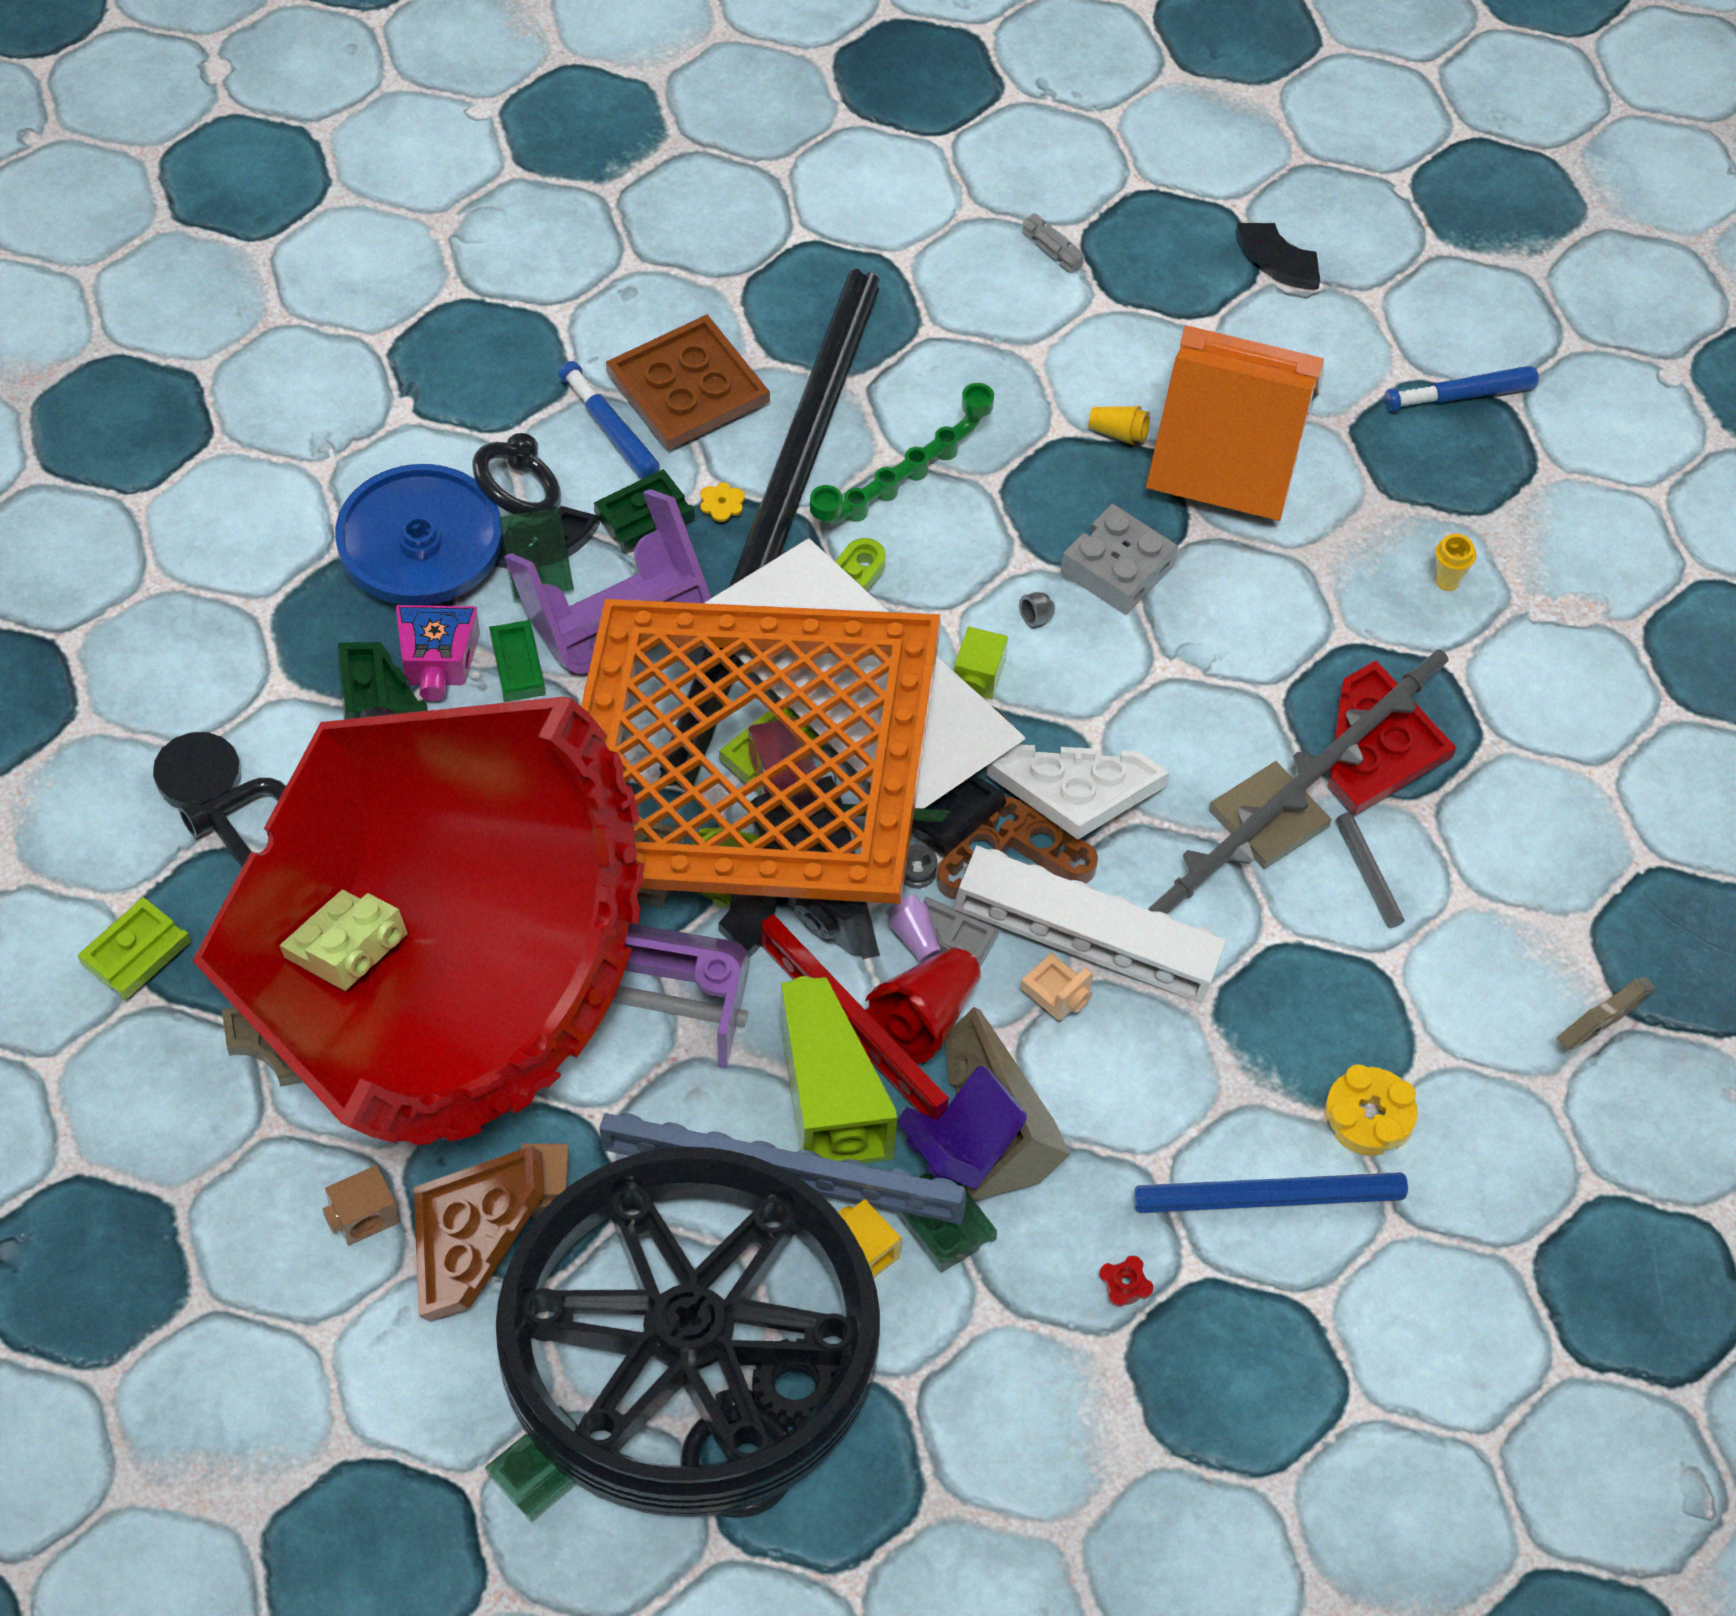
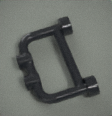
[179,777,286,867]

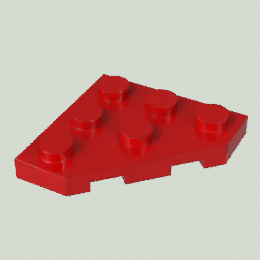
[1328,660,1457,815]

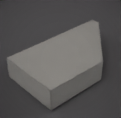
[923,896,999,968]

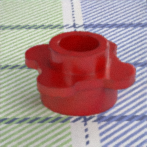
[1099,1256,1153,1306]

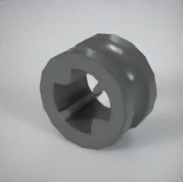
[904,844,938,889]

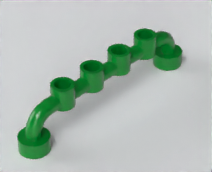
[810,383,994,524]

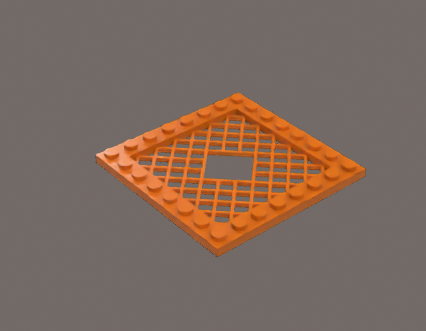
[581,599,941,904]

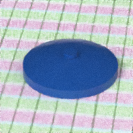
[335,464,503,606]

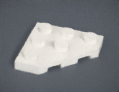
[986,744,1169,839]

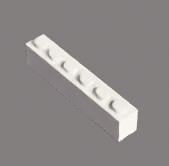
[953,845,1226,1003]

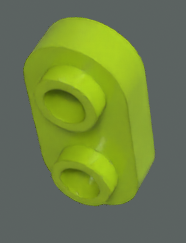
[835,538,886,592]

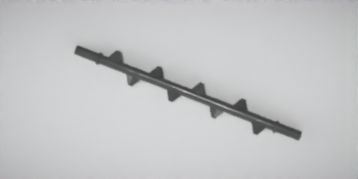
[1147,649,1449,914]

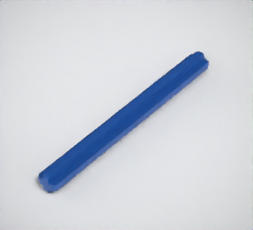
[1134,1172,1408,1213]

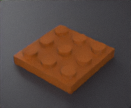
[606,314,770,451]

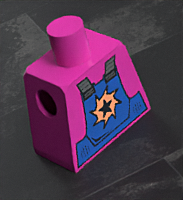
[396,605,480,701]

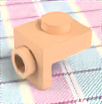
[1020,952,1093,1021]

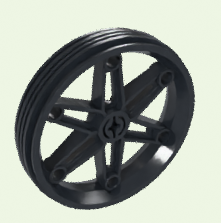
[496,1147,880,1517]

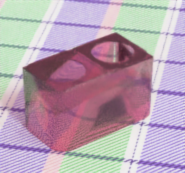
[748,717,819,811]

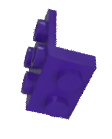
[897,1066,1027,1189]

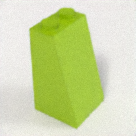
[780,976,897,1163]

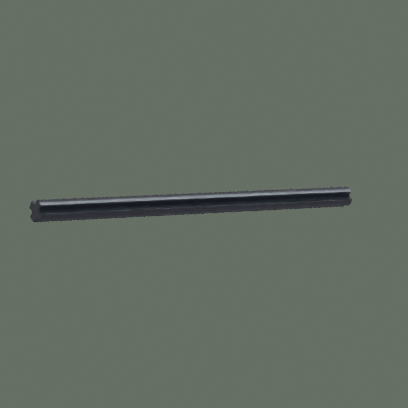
[659,269,880,790]

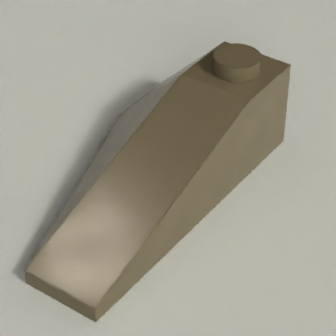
[945,1007,1070,1200]

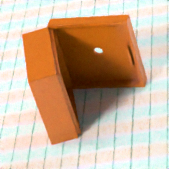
[1146,325,1324,521]

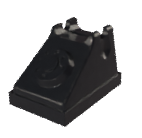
[763,801,880,959]

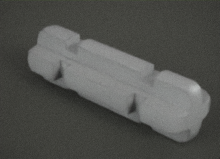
[1022,213,1085,272]

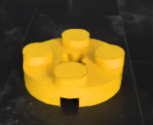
[1324,1064,1418,1156]

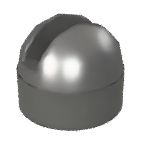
[1019,592,1055,627]

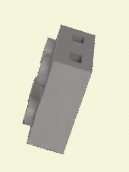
[1061,503,1178,615]

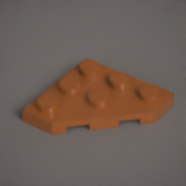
[414,1146,544,1322]

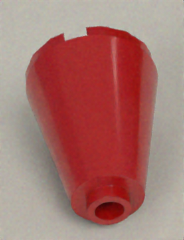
[865,947,981,1063]

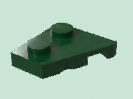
[337,642,428,719]

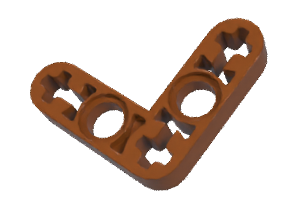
[937,797,1098,899]

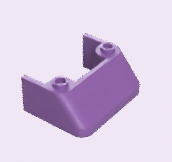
[504,489,711,674]
[625,924,749,1068]

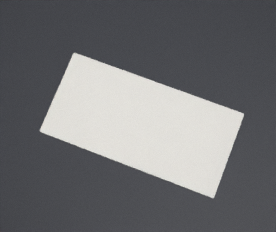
[705,539,1026,809]

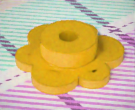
[700,482,745,522]

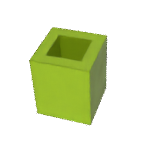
[954,626,1008,700]

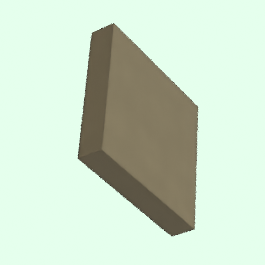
[1209,761,1332,869]

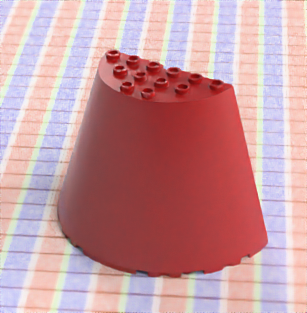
[192,696,644,1145]

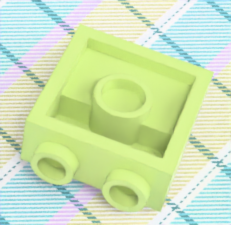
[279,889,408,991]

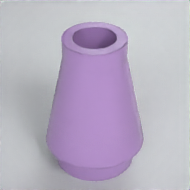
[887,895,943,964]

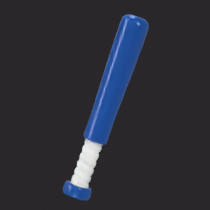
[558,361,660,479]
[1384,366,1539,412]

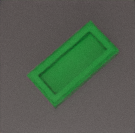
[489,620,546,702]

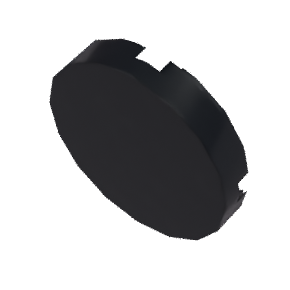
[153,732,241,808]

